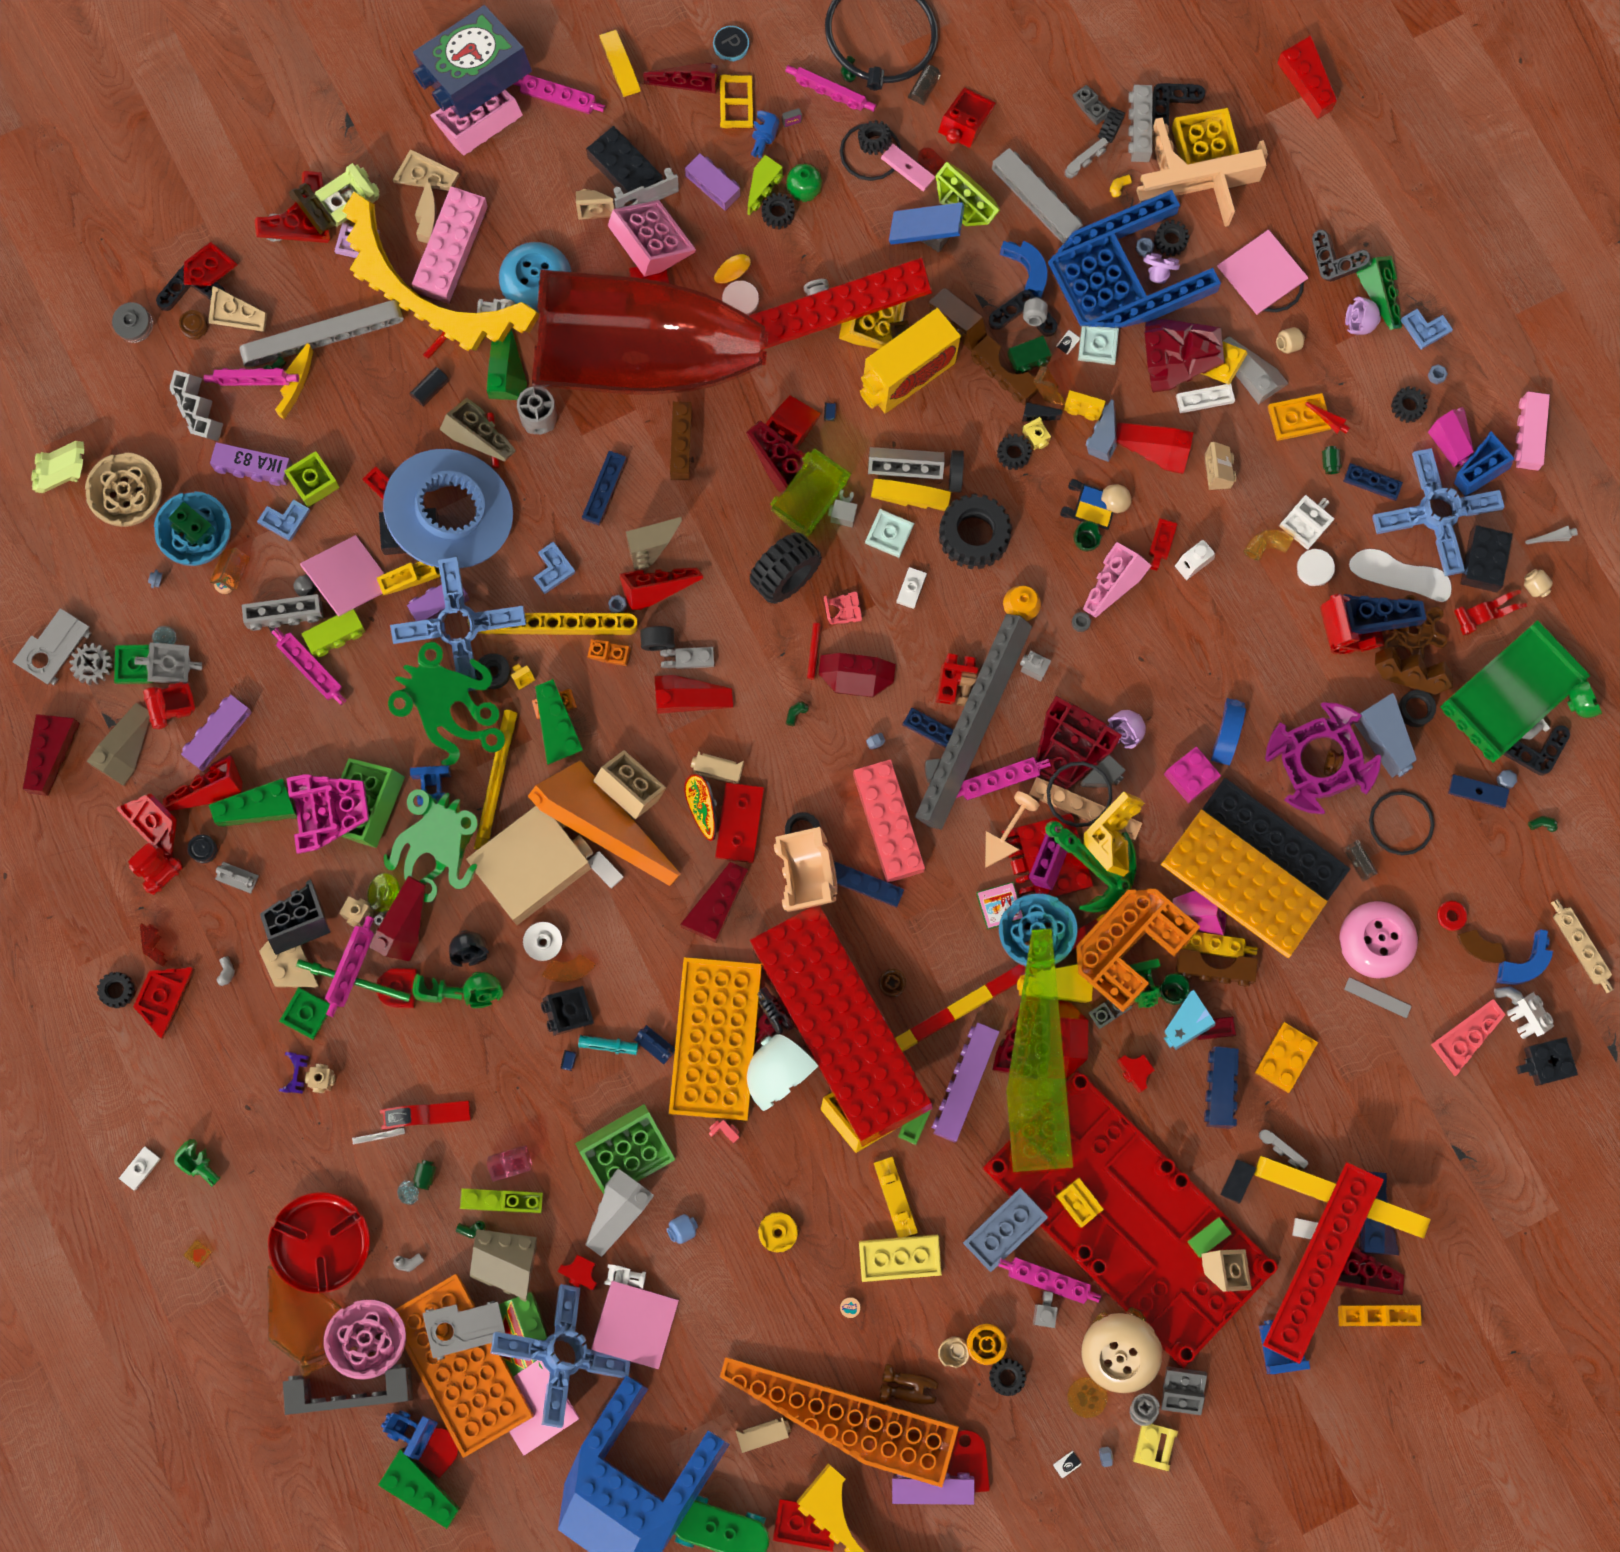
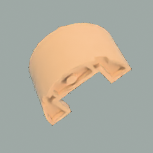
[774,827,837,912]

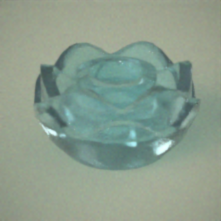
[152,626,176,644]
[397,1180,419,1205]

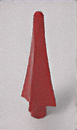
[1305,402,1350,434]

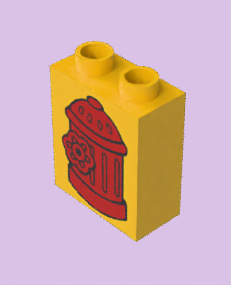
[860,307,961,414]

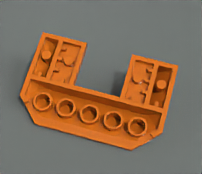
[1076,889,1200,1012]

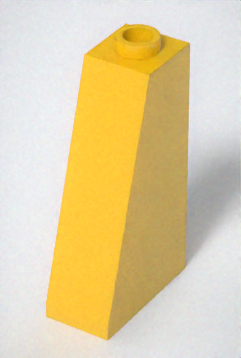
[1017,965,1093,1003]

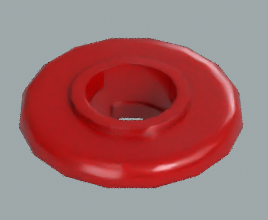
[1437,901,1467,931]

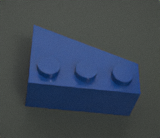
[1454,431,1514,497]

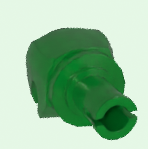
[412,974,463,1003]
[174,1139,221,1187]

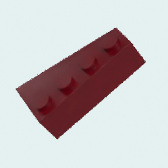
[23,714,80,796]
[680,862,748,943]

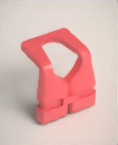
[824,592,862,624]

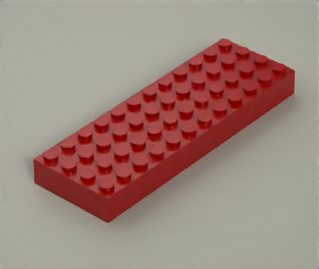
[750,905,932,1147]

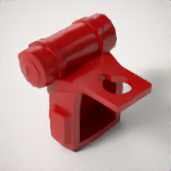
[143,682,195,729]
[128,842,183,895]

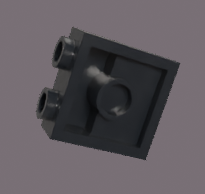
[541,986,594,1036]

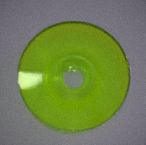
[367,873,400,912]

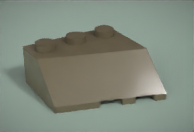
[626,517,682,570]
[470,1230,537,1302]

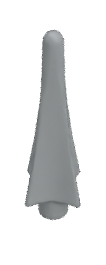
[1525,525,1578,544]

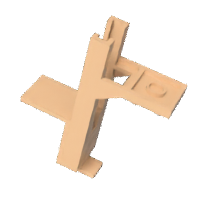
[1136,118,1268,227]

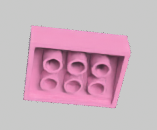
[430,90,523,155]
[608,200,696,276]

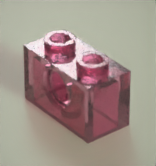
[486,1145,532,1182]

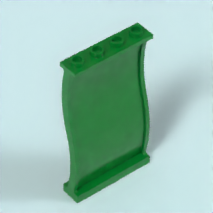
[1440,620,1591,763]

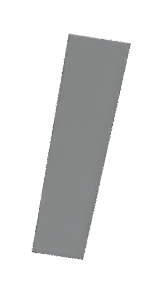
[1344,977,1412,1018]

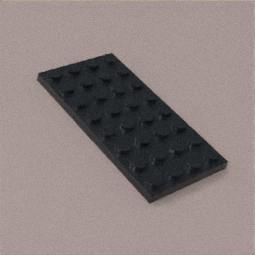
[1202,778,1351,901]

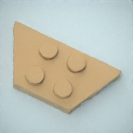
[259,941,319,988]

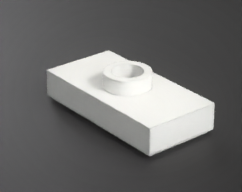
[896,567,927,609]
[119,1147,161,1191]

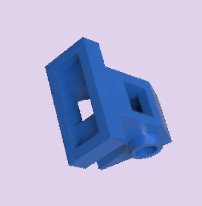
[410,766,451,806]
[381,1410,438,1460]

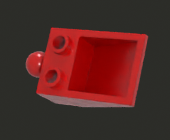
[938,87,996,148]
[766,395,821,449]

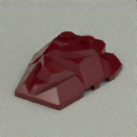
[1144,319,1225,393]

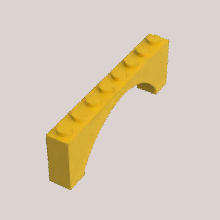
[797,1464,865,1552]

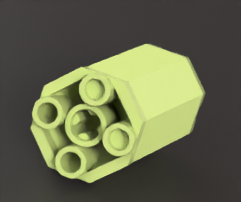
[31,441,84,493]

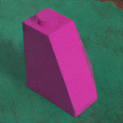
[1428,407,1474,467]
[1172,890,1227,936]

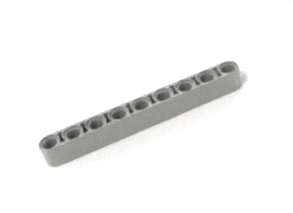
[239,300,404,367]

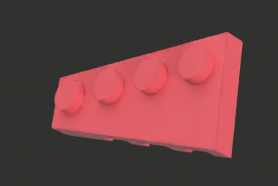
[1431,999,1505,1076]

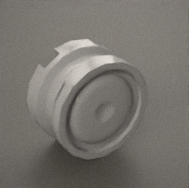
[804,279,829,296]
[1130,1393,1160,1426]

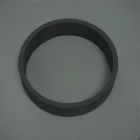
[949,450,964,492]

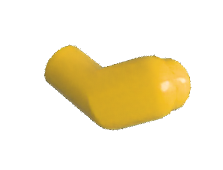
[1110,175,1132,197]

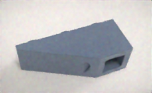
[1086,399,1117,462]

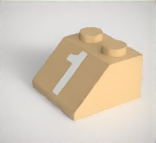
[1205,442,1236,490]

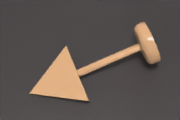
[985,791,1040,868]

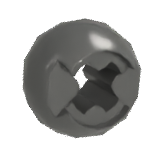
[293,574,317,596]

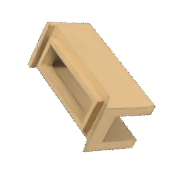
[691,751,744,784]
[735,1417,791,1453]

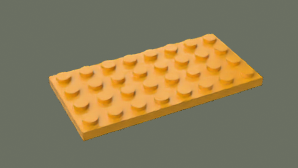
[1161,809,1328,958]
[669,957,761,1121]

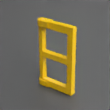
[719,75,753,128]

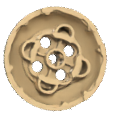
[85,453,162,527]
[1081,1313,1163,1393]

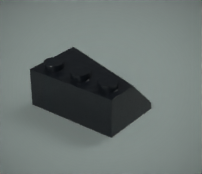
[260,879,331,955]

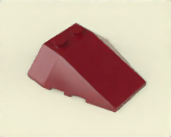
[1036,696,1122,790]

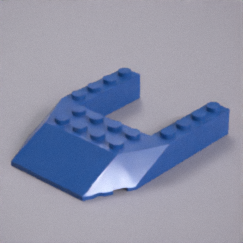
[1048,190,1221,328]
[558,1375,730,1552]

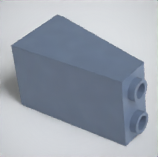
[1353,693,1417,778]

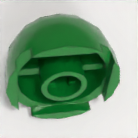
[786,163,823,202]
[1567,679,1602,718]
[463,972,503,1008]

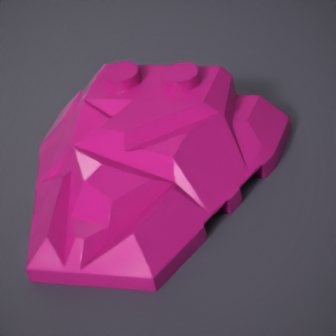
[287,774,369,854]

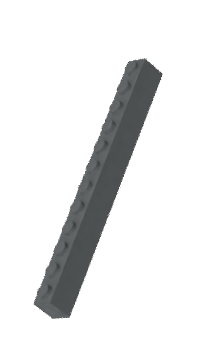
[915,614,1032,830]

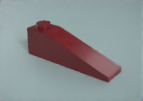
[643,63,719,94]
[746,421,815,492]

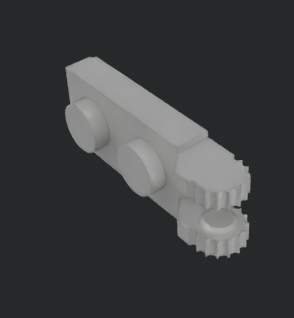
[1065,138,1108,179]
[660,647,714,669]
[1259,1130,1308,1169]

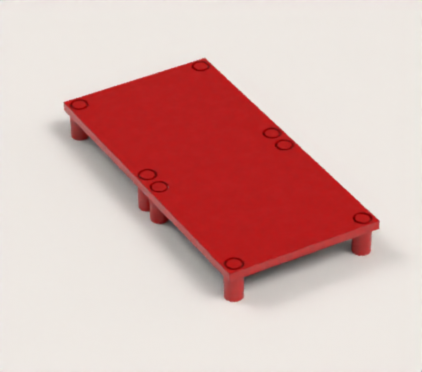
[982,1070,1279,1369]

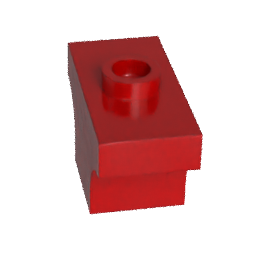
[1116,1054,1155,1093]
[557,1255,598,1291]

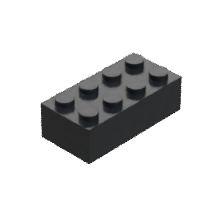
[586,126,663,203]

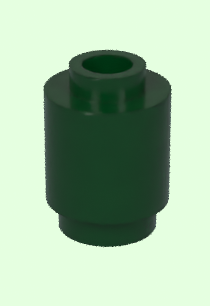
[1322,446,1342,475]
[413,1160,437,1190]

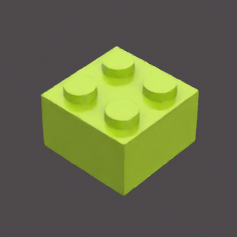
[284,451,339,508]

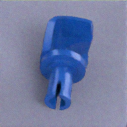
[751,111,780,158]

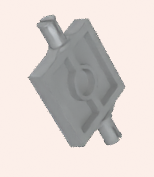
[135,642,202,684]

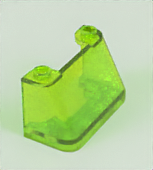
[770,448,851,539]

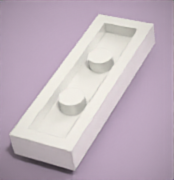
[1176,384,1235,413]

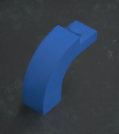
[999,241,1047,299]
[1211,698,1246,766]
[1496,929,1553,985]

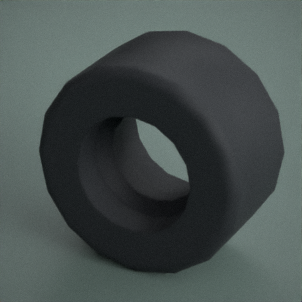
[640,626,675,651]

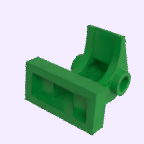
[1129,959,1161,1008]

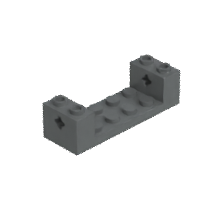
[283,1364,413,1415]

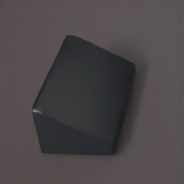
[1220,1159,1256,1204]

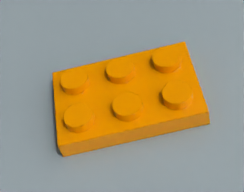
[1268,393,1331,441]
[1254,1022,1318,1093]

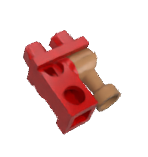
[935,653,978,706]

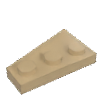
[208,286,267,332]

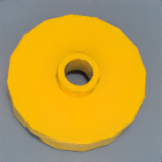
[758,1212,798,1253]

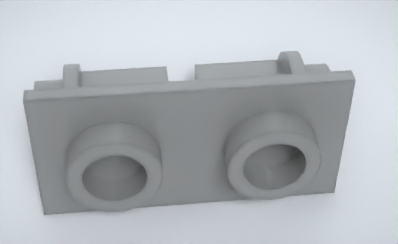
[215,862,259,894]

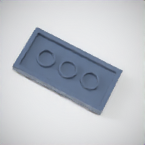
[963,1188,1048,1272]

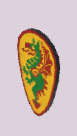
[684,774,717,841]

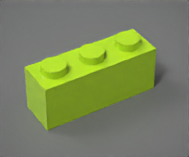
[301,609,366,658]

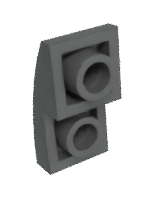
[1073,85,1109,125]
[1089,1000,1133,1029]

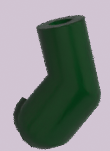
[841,56,856,82]
[263,357,286,369]
[785,701,809,726]
[1528,816,1558,832]
[455,1220,486,1239]

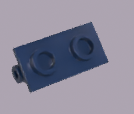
[634,1025,675,1064]

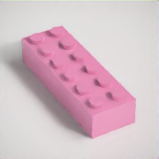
[412,187,487,304]

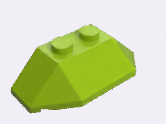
[935,162,1000,226]

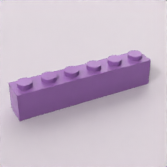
[932,1023,999,1143]

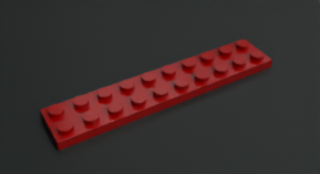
[747,258,932,352]
[1263,1162,1384,1364]

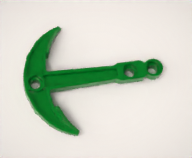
[1045,821,1137,912]

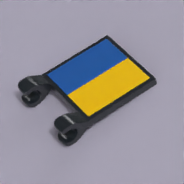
[1060,479,1113,530]

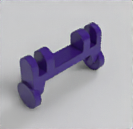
[279,1052,309,1094]

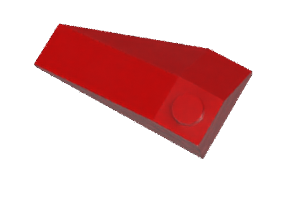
[619,567,703,610]

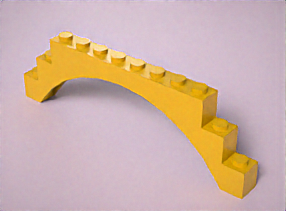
[342,192,541,351]

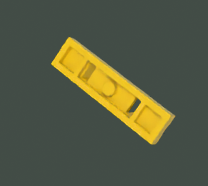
[873,1157,918,1238]

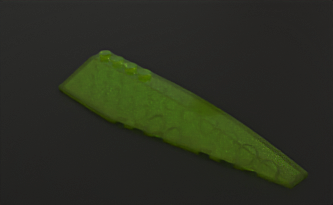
[1006,928,1074,1172]

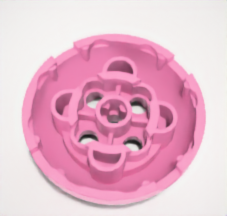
[1339,901,1418,979]
[324,1300,406,1379]

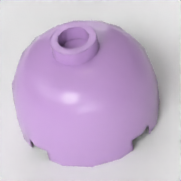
[1345,297,1381,335]
[1108,710,1146,749]

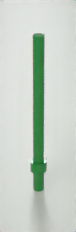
[296,959,411,1002]

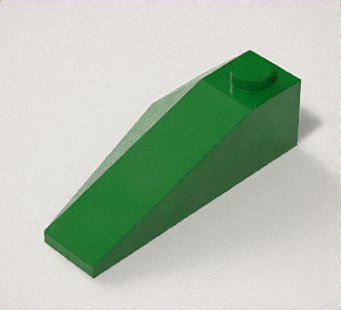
[1356,256,1402,330]
[487,328,527,400]

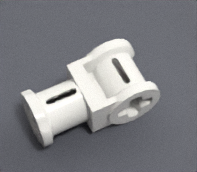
[477,299,515,313]
[604,1264,646,1290]

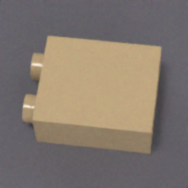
[466,806,593,925]

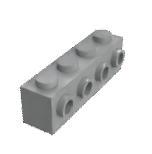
[1128,85,1152,162]
[868,447,944,479]
[242,594,324,631]

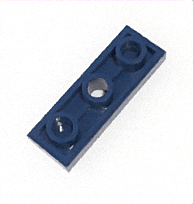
[1343,463,1403,501]
[902,708,954,748]
[1448,774,1509,809]

